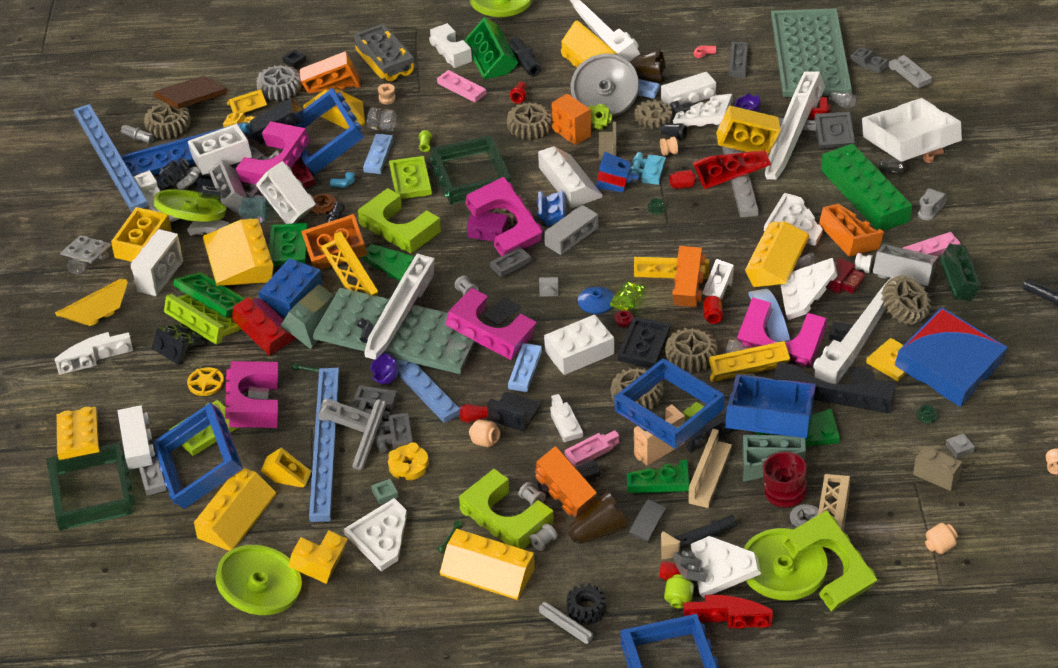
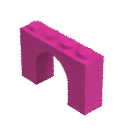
[236,121,310,185]
[466,177,543,256]
[446,288,537,360]
[737,297,827,367]
[225,361,278,428]

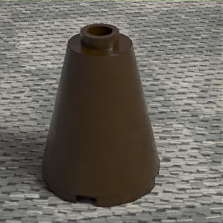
[630,49,666,83]
[568,492,628,544]

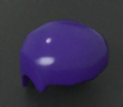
[734,93,761,112]
[370,353,399,385]

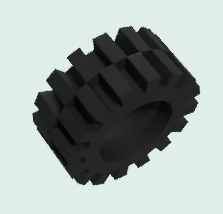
[567,583,606,625]

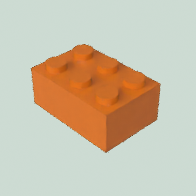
[301,214,367,270]
[535,446,597,518]

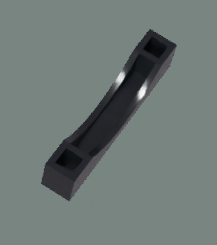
[773,362,896,414]

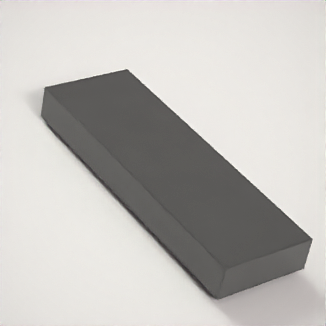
[729,42,748,78]

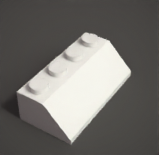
[538,146,603,208]

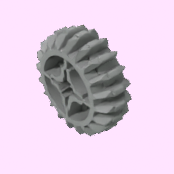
[256,64,302,101]

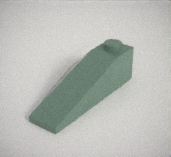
[280,284,334,349]

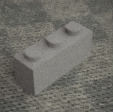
[209,160,249,213]
[544,205,598,255]

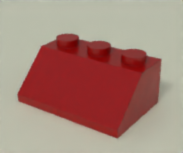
[233,297,296,356]

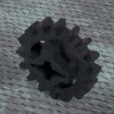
[156,157,189,189]

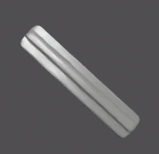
[539,602,593,644]

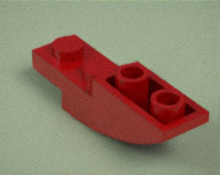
[683,595,773,629]

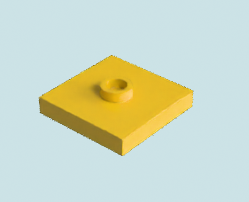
[866,338,907,381]

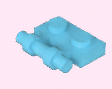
[629,152,666,185]

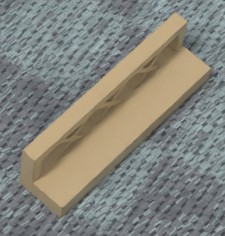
[689,429,732,508]
[818,474,850,552]

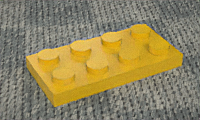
[57,407,99,460]

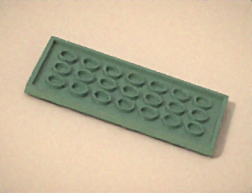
[771,8,852,97]
[313,288,483,374]

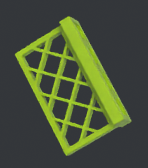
[164,294,242,344]

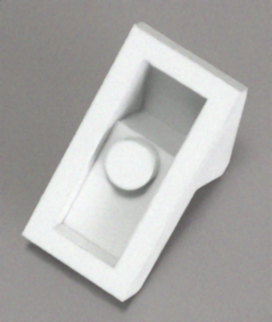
[702,259,734,300]

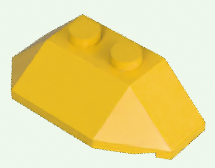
[303,89,365,129]
[55,279,128,326]

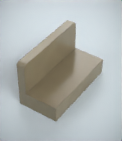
[599,121,616,159]

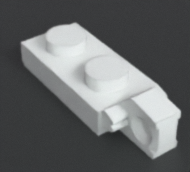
[550,394,583,442]

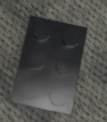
[618,317,671,368]

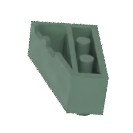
[742,435,806,482]

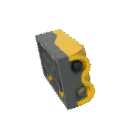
[354,24,414,81]

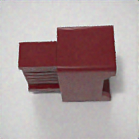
[825,258,865,294]

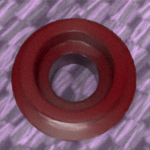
[614,310,633,328]

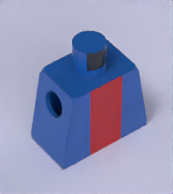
[596,152,639,192]

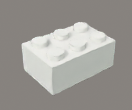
[188,124,252,175]
[256,161,316,224]
[131,229,183,297]
[544,315,614,375]

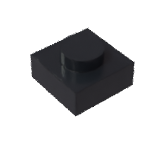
[282,49,306,69]
[829,321,852,342]

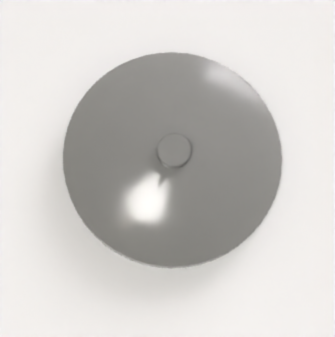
[571,53,639,118]

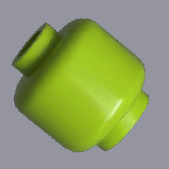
[664,575,694,609]

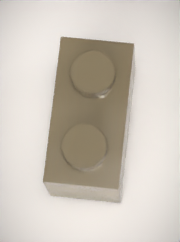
[913,445,962,491]

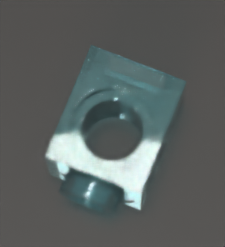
[239,197,266,223]

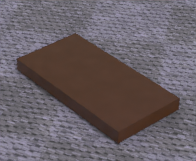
[154,76,227,109]

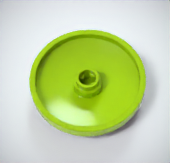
[469,0,533,17]
[154,189,226,222]
[744,528,827,600]
[215,545,302,615]

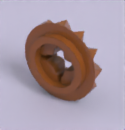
[311,193,336,215]

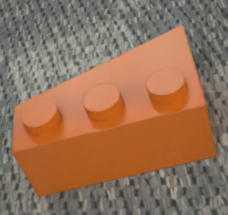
[300,51,361,93]

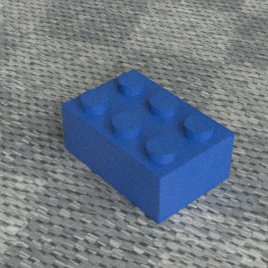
[258,258,323,318]

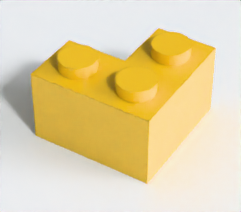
[288,530,347,584]

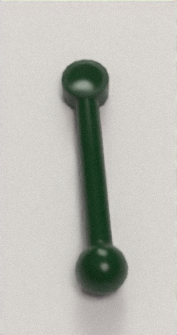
[291,363,319,372]
[437,521,462,553]

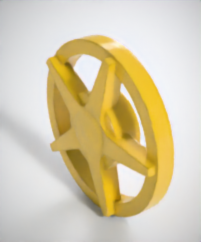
[187,367,224,396]

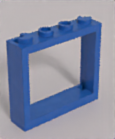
[296,88,364,175]
[614,358,725,449]
[153,402,243,509]
[620,614,719,668]

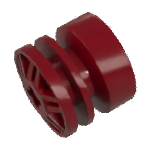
[763,452,808,508]

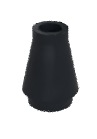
[661,123,688,140]

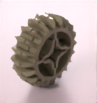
[507,102,552,140]
[144,103,191,140]
[881,275,931,325]
[665,327,718,373]
[611,367,664,411]

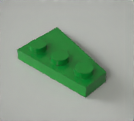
[363,244,415,283]
[627,459,689,493]

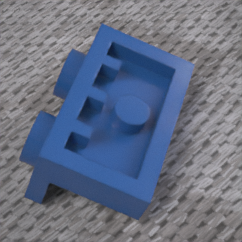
[537,190,566,227]

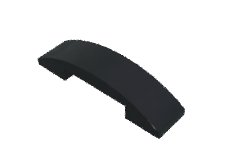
[197,175,221,200]

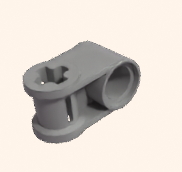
[918,188,947,220]

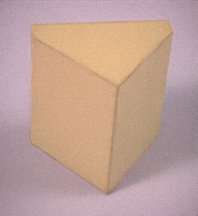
[661,532,680,560]

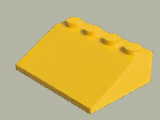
[203,219,273,286]

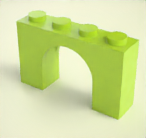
[358,188,441,254]
[459,469,554,549]
[781,510,877,612]

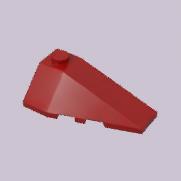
[693,150,771,190]

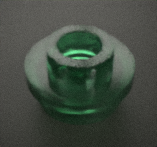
[648,198,666,215]
[917,404,937,423]

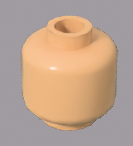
[469,420,500,447]
[925,523,958,554]

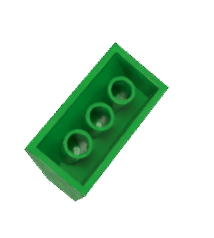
[464,17,519,80]

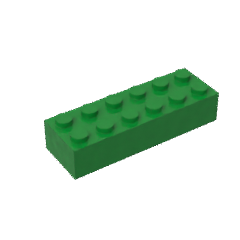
[821,143,912,231]

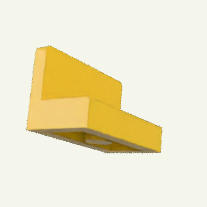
[227,89,267,113]

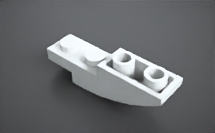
[55,332,133,375]

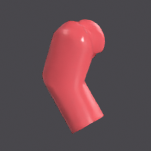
[694,46,716,58]

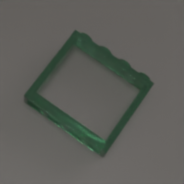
[429,135,511,205]
[46,442,135,531]

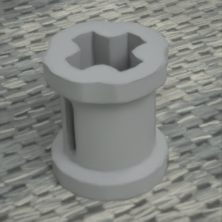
[455,275,479,296]
[518,482,546,506]
[529,524,557,551]

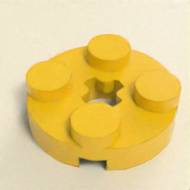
[388,443,429,480]

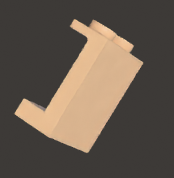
[634,405,685,466]

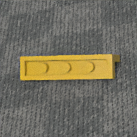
[321,231,378,296]
[634,257,709,279]
[709,341,790,382]

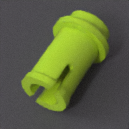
[418,130,432,152]

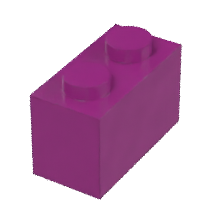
[467,212,509,242]

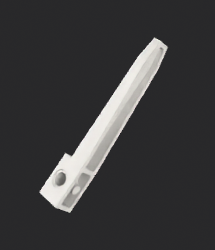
[570,0,640,62]
[765,72,825,180]
[365,254,434,360]
[813,277,894,384]

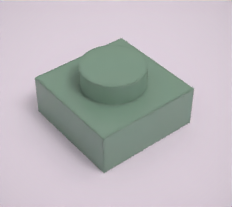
[371,479,398,505]

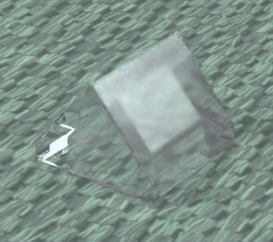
[794,253,815,270]

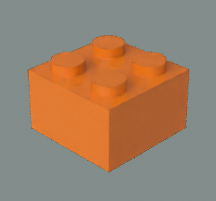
[552,93,591,145]

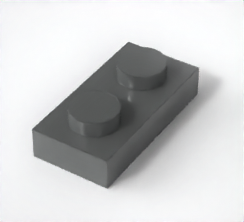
[490,247,531,277]

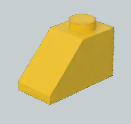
[261,448,312,487]

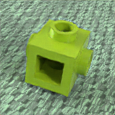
[588,104,613,130]

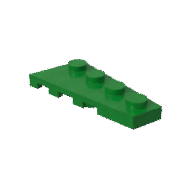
[756,409,840,447]

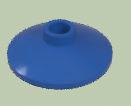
[578,287,615,314]

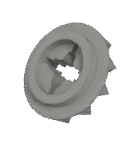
[176,167,200,189]
[790,504,819,528]

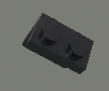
[151,323,208,365]
[487,392,540,432]

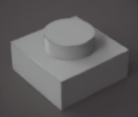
[539,277,558,296]
[946,433,975,459]

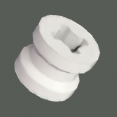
[855,253,873,273]

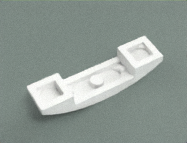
[133,170,179,223]

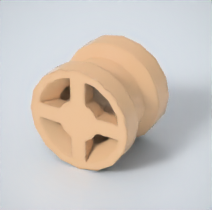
[378,83,396,105]
[660,137,678,156]
[1045,449,1058,474]

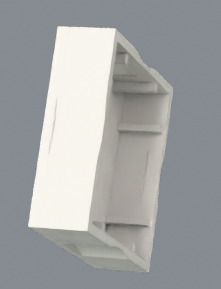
[862,98,962,162]

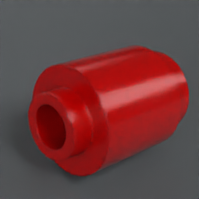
[669,170,697,190]
[703,296,723,324]

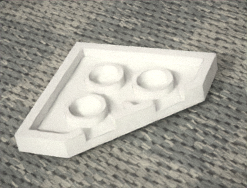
[673,94,733,127]
[764,193,823,246]
[781,258,837,320]
[344,498,407,571]
[691,536,761,598]

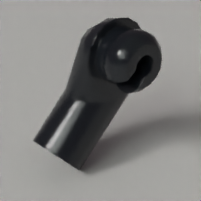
[670,100,692,114]
[357,318,374,343]

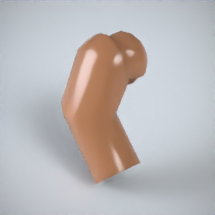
[923,147,944,163]

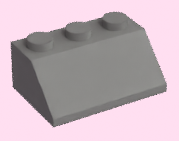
[873,244,938,287]

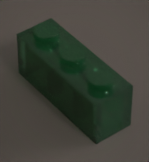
[940,243,981,302]

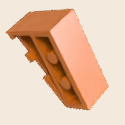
[819,204,884,257]
[672,246,706,307]

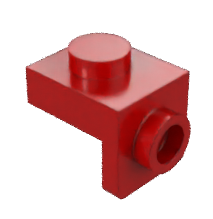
[809,97,830,120]

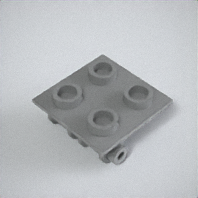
[60,235,112,263]

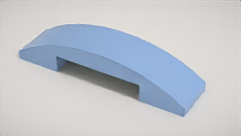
[749,288,790,342]

